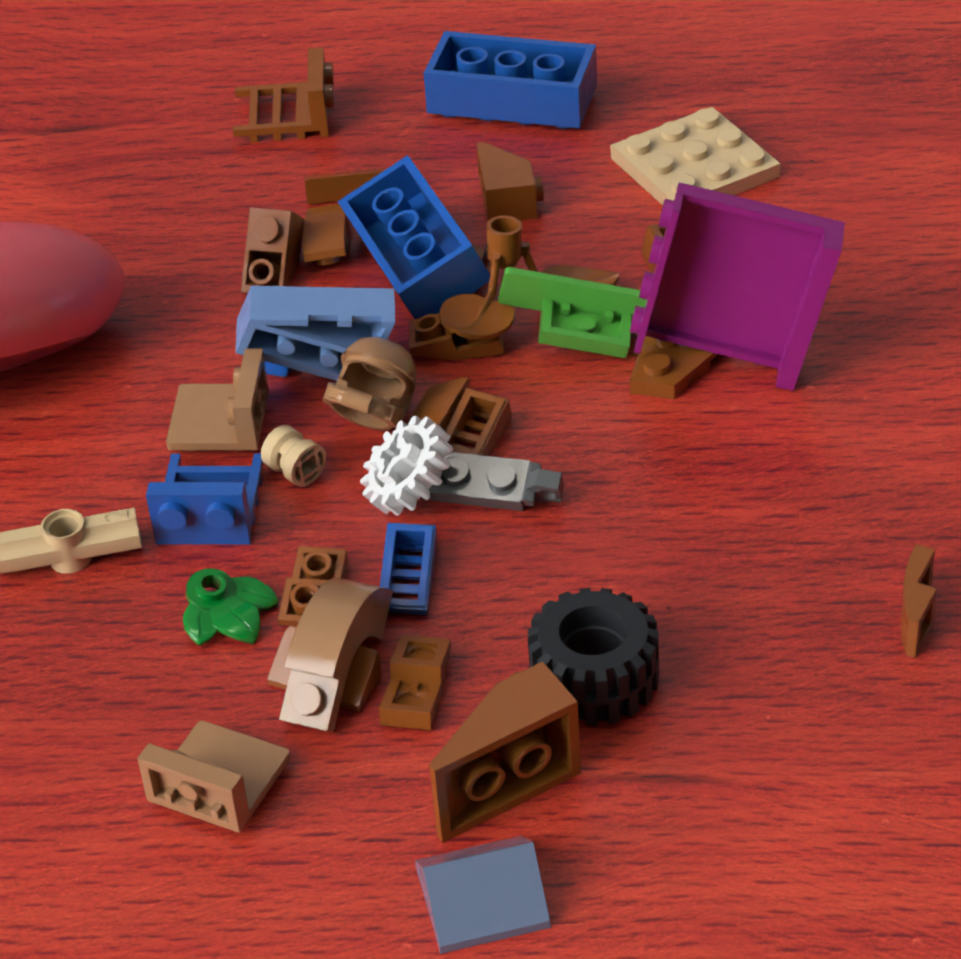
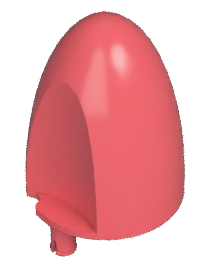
[0,222,125,372]

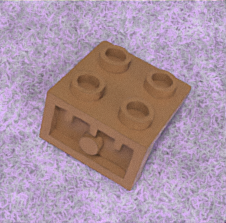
[166,348,269,451]
[137,721,290,833]

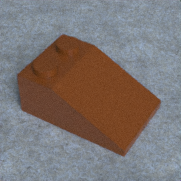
[429,661,581,843]

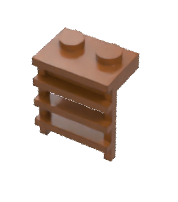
[233,47,334,143]

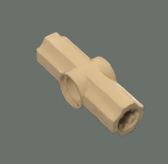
[0,507,142,574]

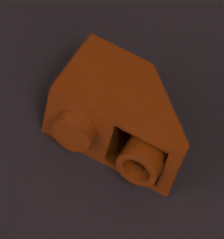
[241,207,304,294]

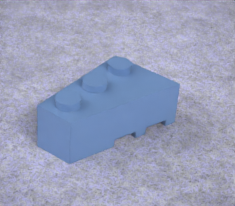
[235,286,395,381]

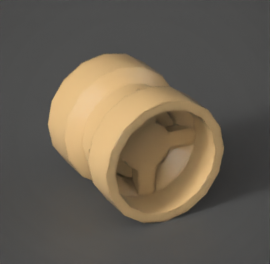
[261,425,326,487]

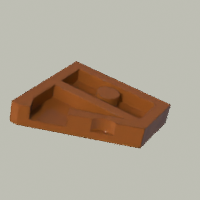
[630,336,718,399]

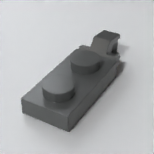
[429,452,564,511]

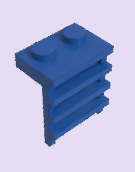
[146,453,264,545]

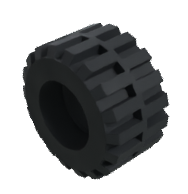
[528,588,659,725]

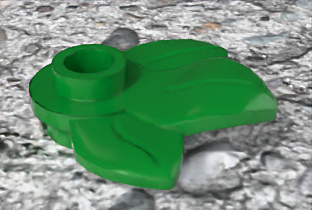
[183,568,278,646]

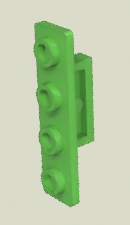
[498,267,646,358]

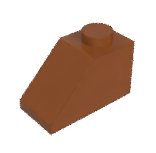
[476,142,544,222]

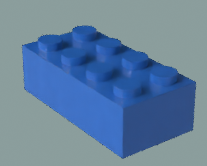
[423,31,597,129]
[337,155,490,319]

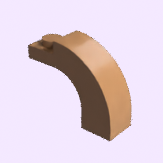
[279,578,393,732]

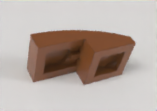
[901,544,937,658]
[379,635,451,730]

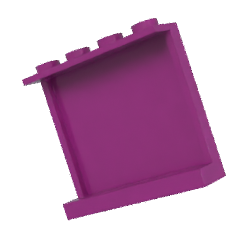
[629,182,845,391]

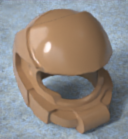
[323,337,417,431]

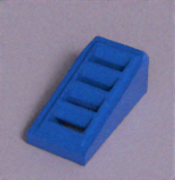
[380,523,438,615]

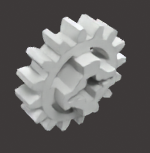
[360,416,453,516]

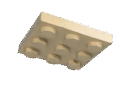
[610,107,781,205]

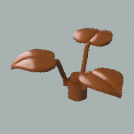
[439,215,619,340]

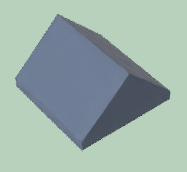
[415,835,551,954]

